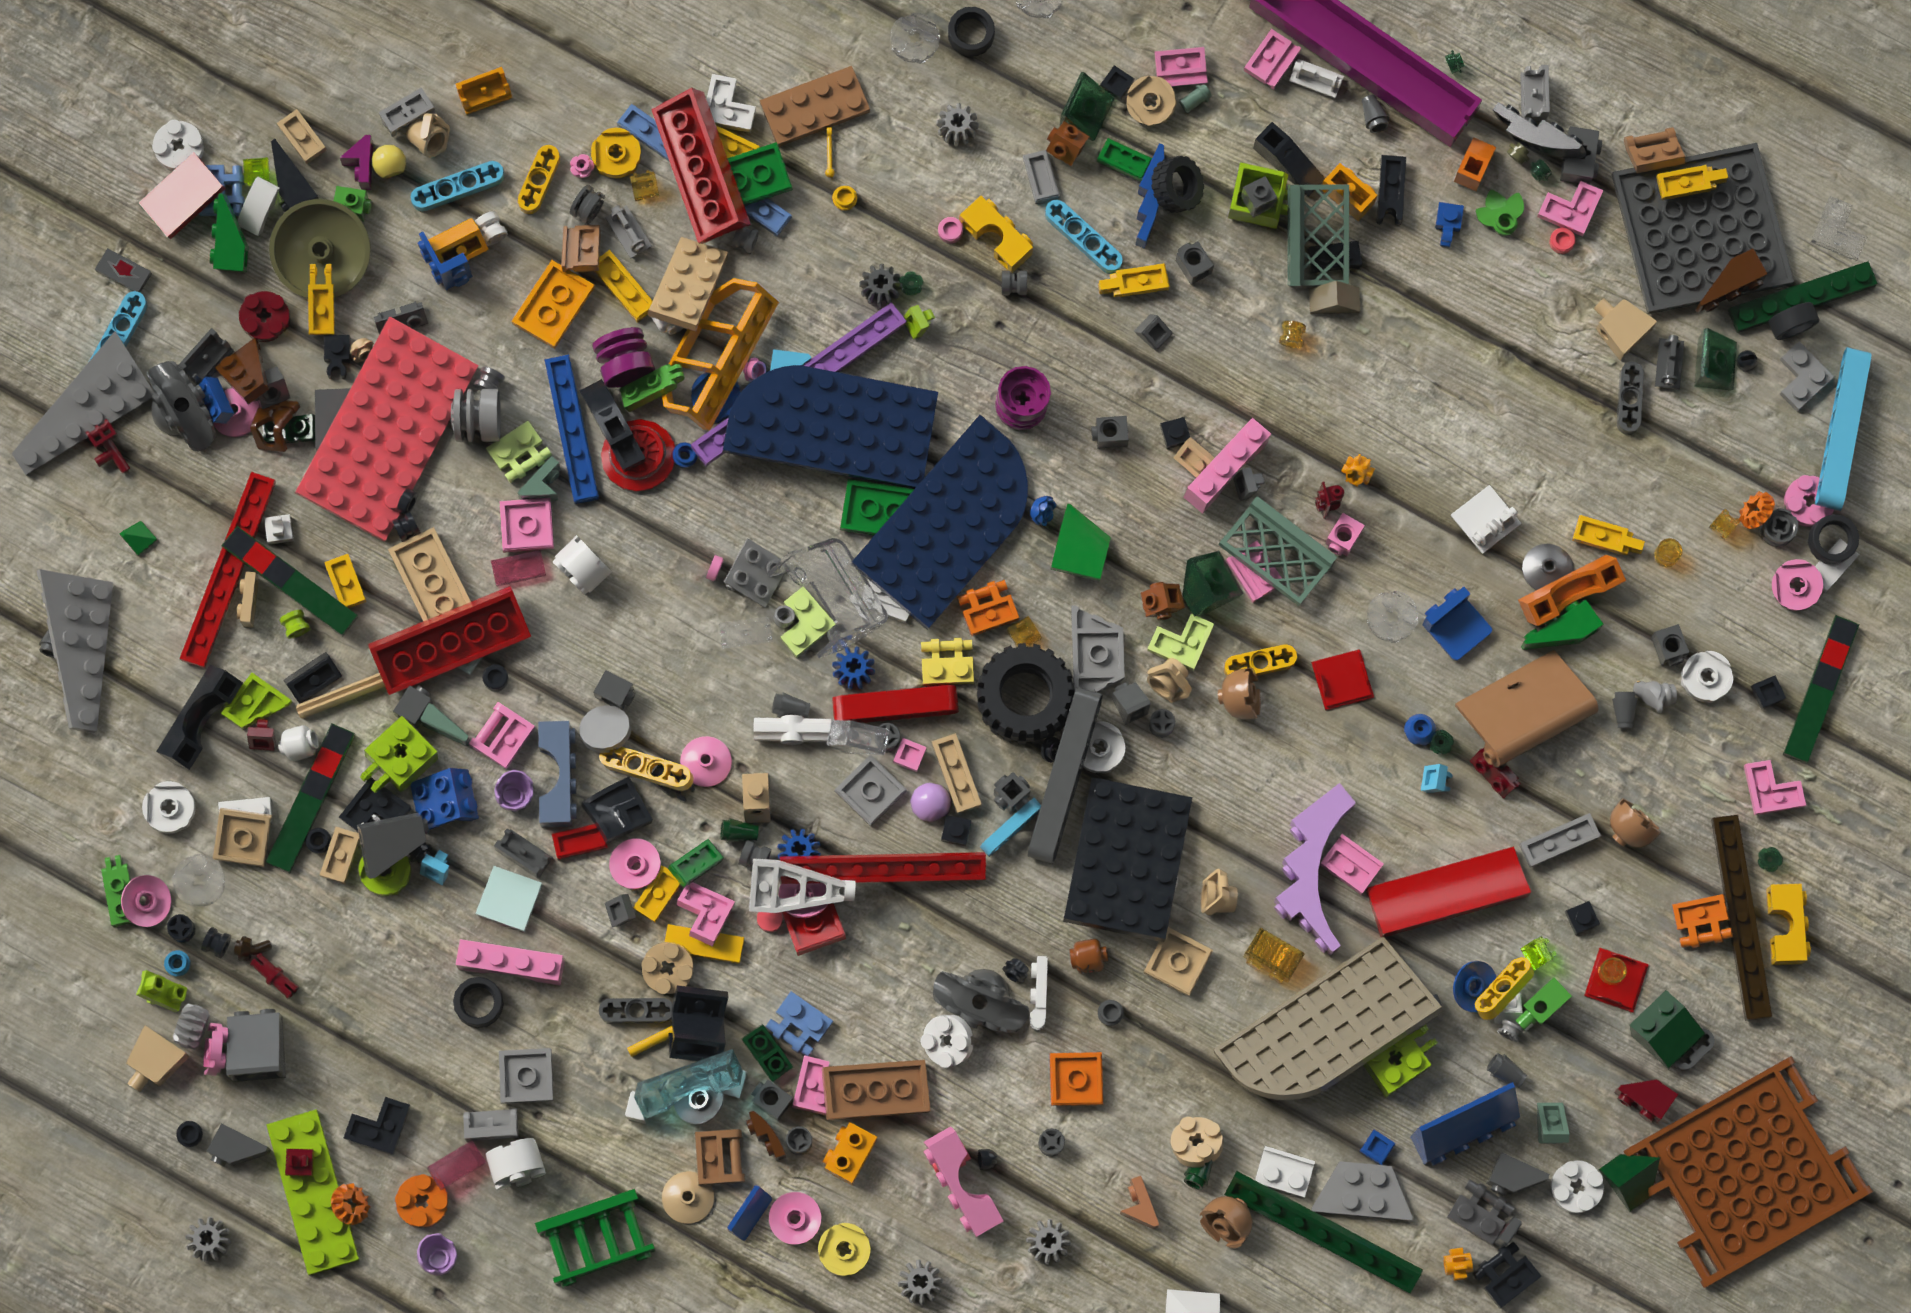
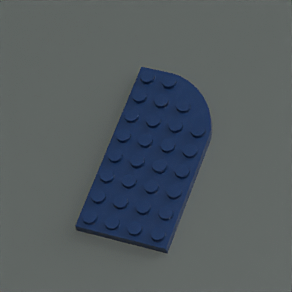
[722,365,938,489]
[850,415,1028,630]

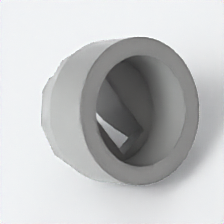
[773,606,795,628]

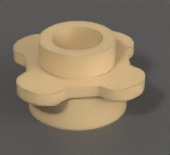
[350,338,374,363]

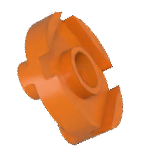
[395,1174,448,1228]

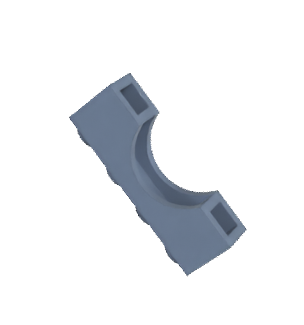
[538,721,577,827]

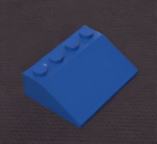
[1410,1082,1520,1166]

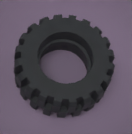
[977,643,1075,745]

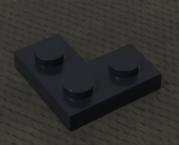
[339,777,412,832]
[343,1097,411,1155]

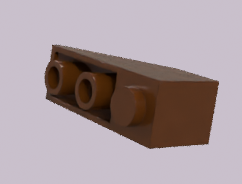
[1696,248,1768,313]

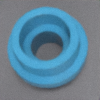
[164,950,191,977]

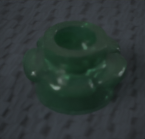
[1445,50,1465,74]
[1530,159,1552,182]
[899,271,924,296]
[1429,730,1454,754]
[1757,847,1783,872]

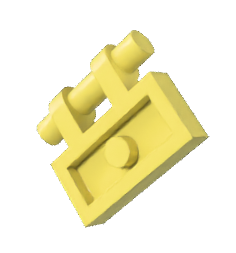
[921,638,974,686]

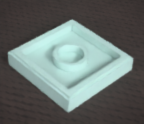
[476,866,543,932]

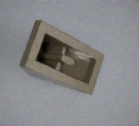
[1309,281,1360,314]

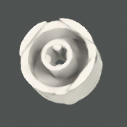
[553,535,612,595]
[486,1138,546,1190]

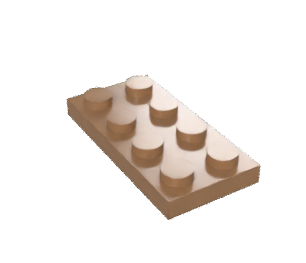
[760,66,870,147]
[822,1060,931,1120]

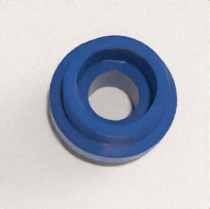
[672,442,698,468]

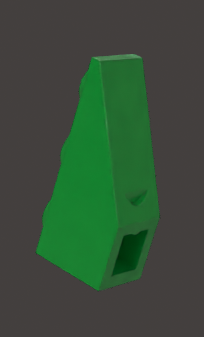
[210,193,249,272]
[1521,600,1604,650]

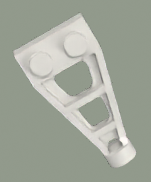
[749,859,856,913]

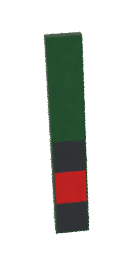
[221,526,358,637]
[1782,615,1860,764]
[266,723,356,873]

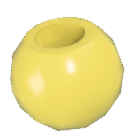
[372,145,406,179]

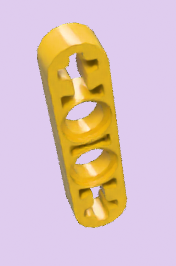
[599,747,694,791]

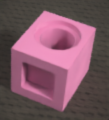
[1325,513,1365,556]

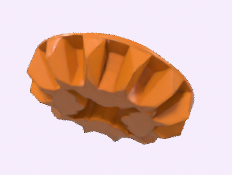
[1739,491,1775,529]
[331,1183,371,1225]

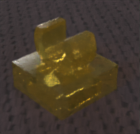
[630,170,659,202]
[1007,616,1042,647]

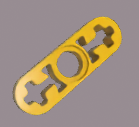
[518,145,560,214]
[1224,644,1297,676]
[1475,957,1534,1020]

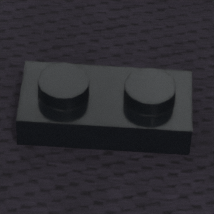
[1308,240,1362,273]

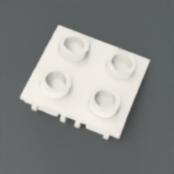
[1450,485,1522,554]

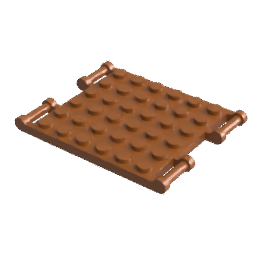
[1623,1056,1873,1288]

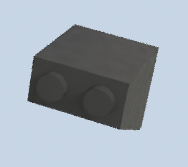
[226,1009,286,1082]

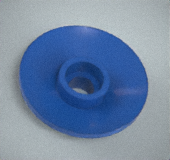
[1453,961,1496,1012]

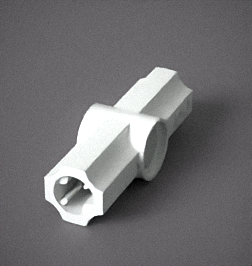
[754,715,831,745]

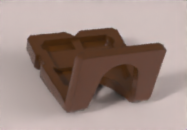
[250,400,300,452]

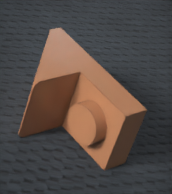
[1120,1176,1159,1229]

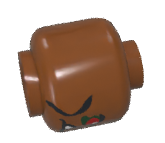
[1070,939,1109,974]

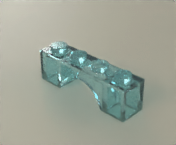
[634,1049,743,1119]

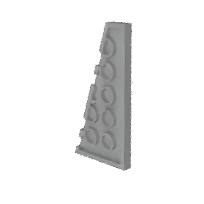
[12,331,155,475]
[37,569,113,733]

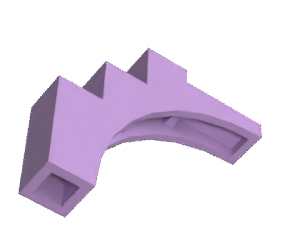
[1274,783,1356,956]

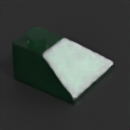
[1182,551,1244,617]

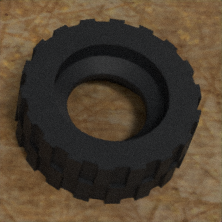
[1151,156,1204,213]

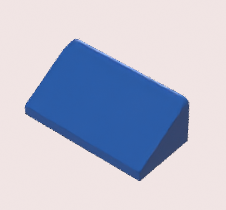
[727,1185,772,1241]

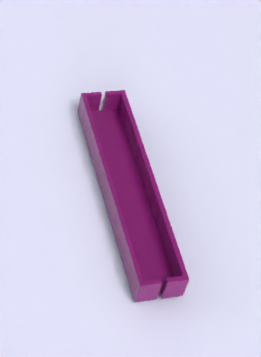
[1249,0,1482,147]

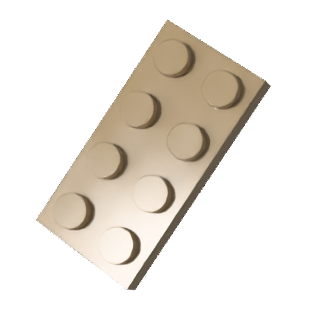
[648,237,728,331]
[388,527,471,621]

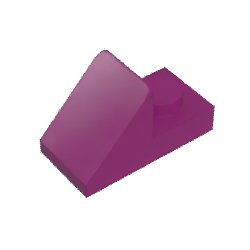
[340,135,373,190]

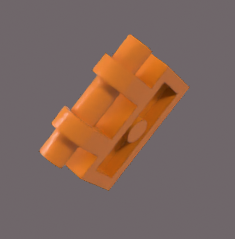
[957,580,1019,637]
[1672,894,1733,948]

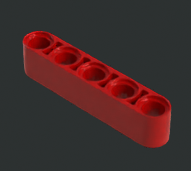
[832,685,959,725]

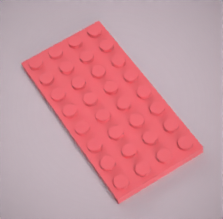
[295,317,479,542]

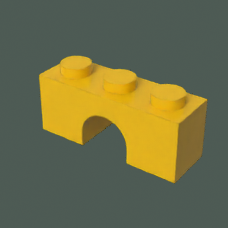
[959,196,1033,273]
[1766,884,1811,965]

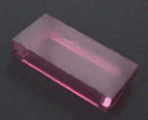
[491,550,546,587]
[427,1140,486,1190]

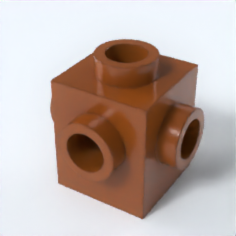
[1046,121,1090,166]
[1141,582,1185,621]

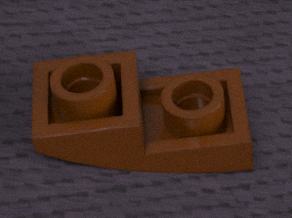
[746,1111,786,1161]

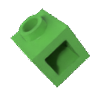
[333,186,372,222]

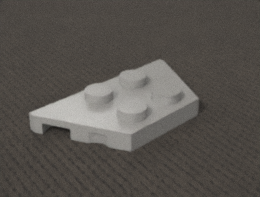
[1071,606,1125,693]
[1311,1161,1412,1221]

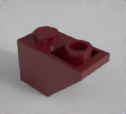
[1614,1079,1678,1123]

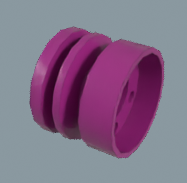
[592,327,655,388]
[995,366,1051,430]

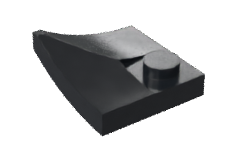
[581,777,653,843]

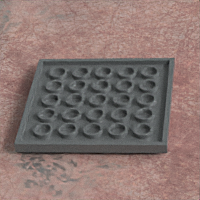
[1611,143,1794,315]

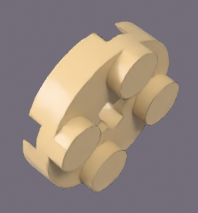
[1126,76,1177,127]
[642,942,694,994]
[1171,1117,1224,1168]

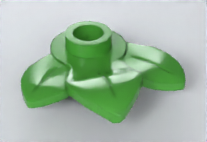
[1475,189,1524,235]

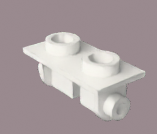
[1289,59,1344,98]

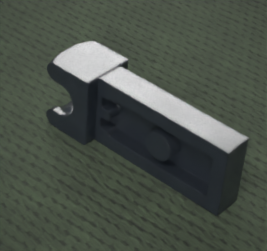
[1376,155,1406,226]

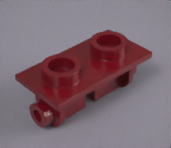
[1315,482,1345,519]
[1470,748,1521,799]

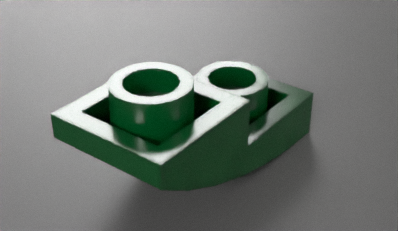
[263,414,315,444]
[741,1024,793,1082]

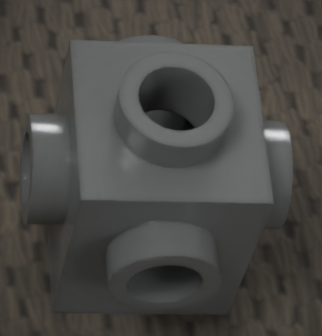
[993,772,1031,813]

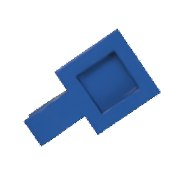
[1435,202,1464,247]

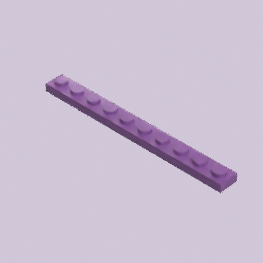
[691,302,907,466]

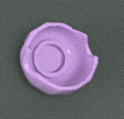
[494,770,533,812]
[910,783,952,822]
[417,1233,458,1276]

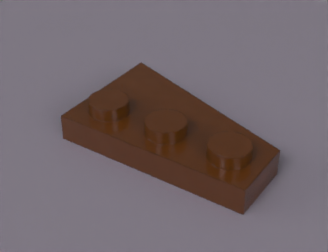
[215,338,269,405]

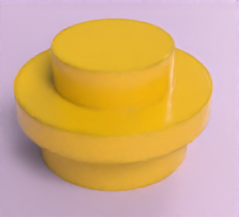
[832,186,857,211]

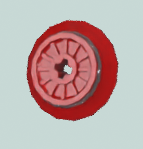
[601,419,675,492]

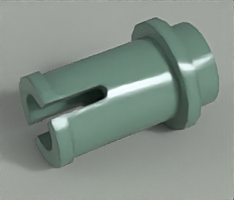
[1179,84,1212,113]

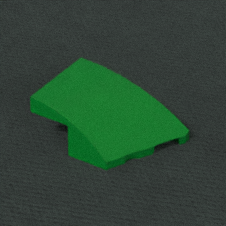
[1051,503,1111,582]

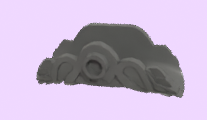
[147,361,216,452]
[933,969,1029,1033]

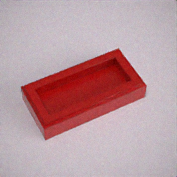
[552,824,608,860]

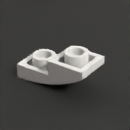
[238,177,280,236]

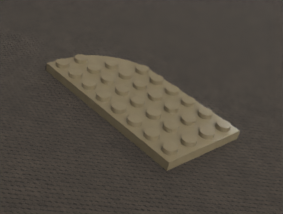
[1213,936,1443,1100]

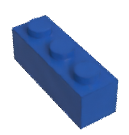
[199,377,234,424]

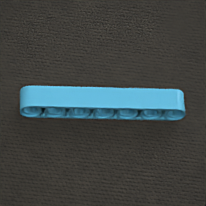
[1815,347,1872,511]

